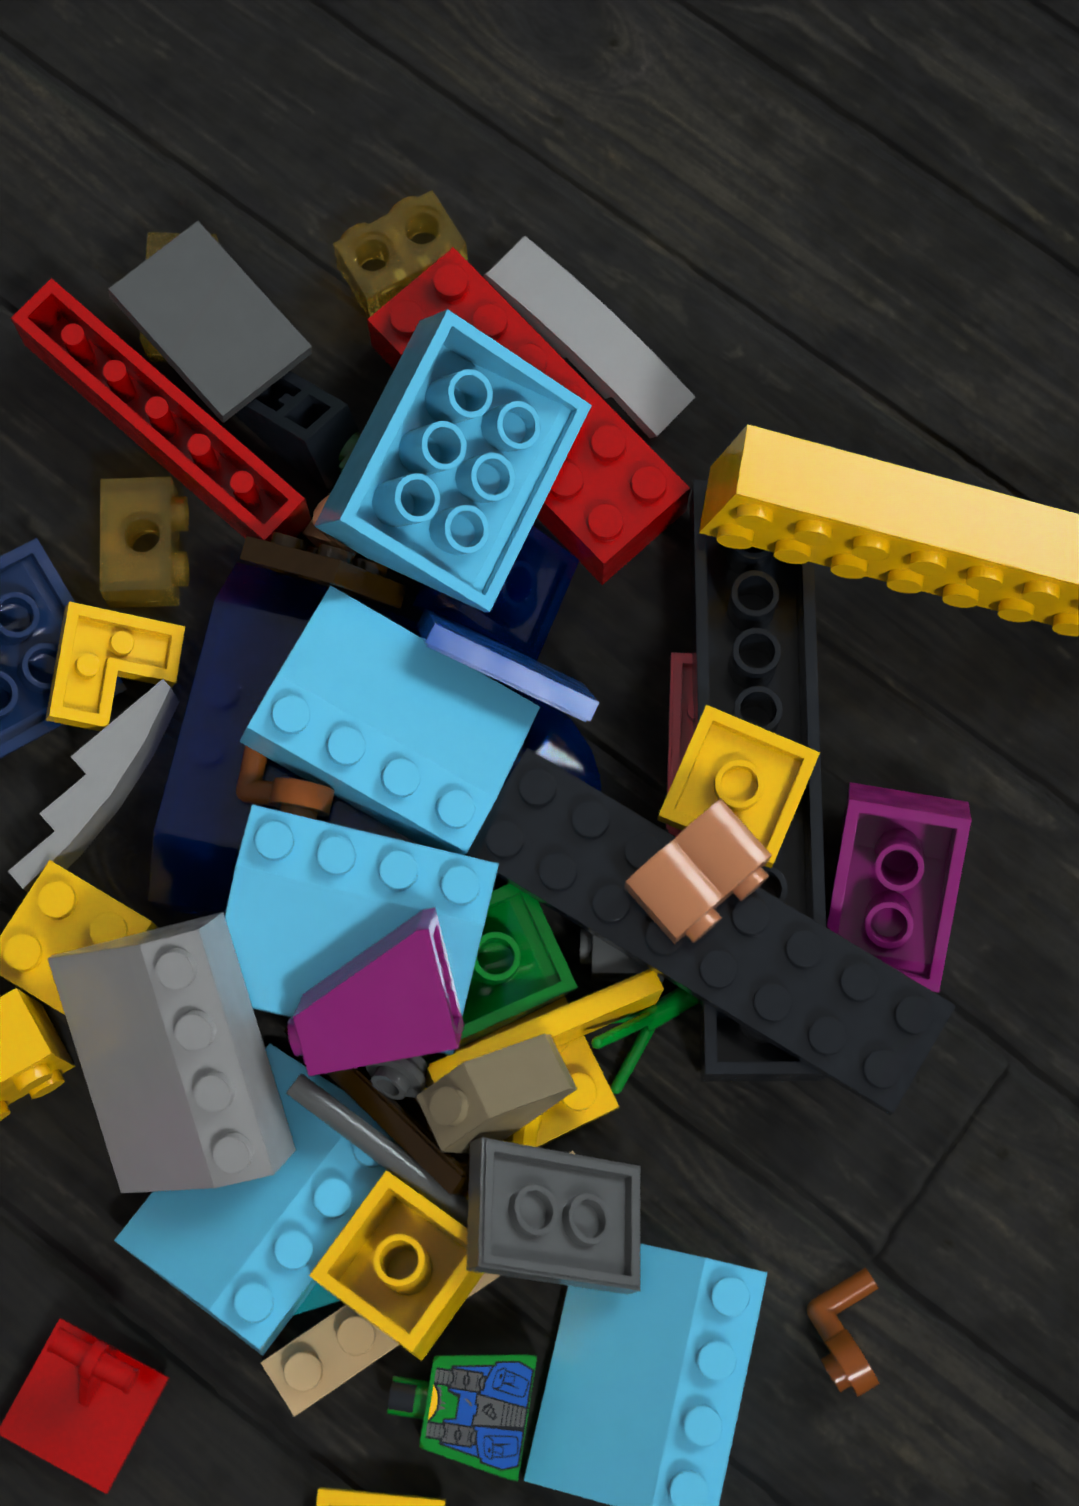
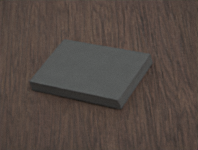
[108,221,312,423]
[466,1137,640,1294]

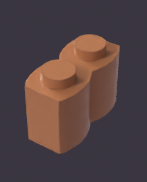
[624,799,772,944]

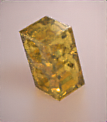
[333,190,468,317]

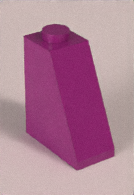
[288,907,464,1076]

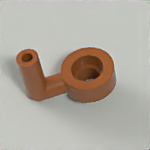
[236,745,335,820]
[807,1267,879,1397]

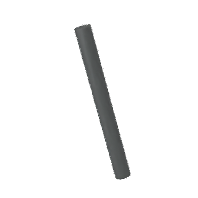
[286,1073,468,1228]

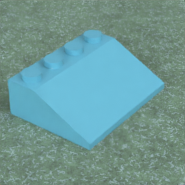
[314,309,592,612]
[240,585,540,855]
[225,805,499,1056]
[114,1043,406,1356]
[524,1243,767,1506]

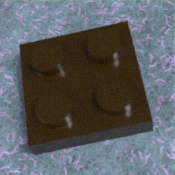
[240,532,407,609]

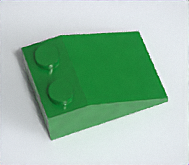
[421,884,578,1063]

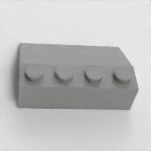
[47,912,296,1193]

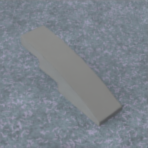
[483,236,695,438]
[8,679,179,893]

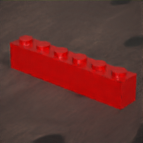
[11,278,311,542]

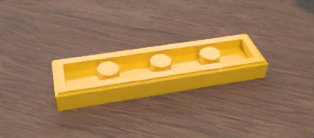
[425,969,664,1087]

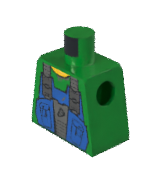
[387,1354,537,1481]

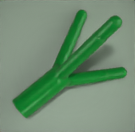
[591,987,699,1094]

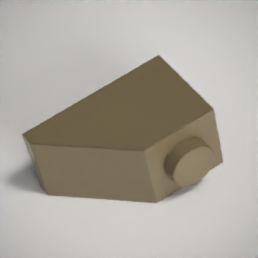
[416,1034,577,1154]

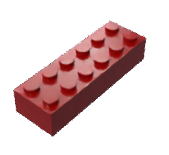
[367,247,690,585]

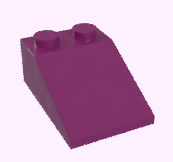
[826,782,972,993]

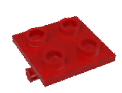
[0,1318,170,1494]

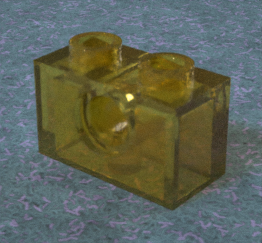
[100,477,189,608]

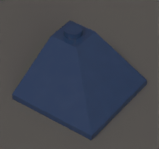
[0,538,127,759]

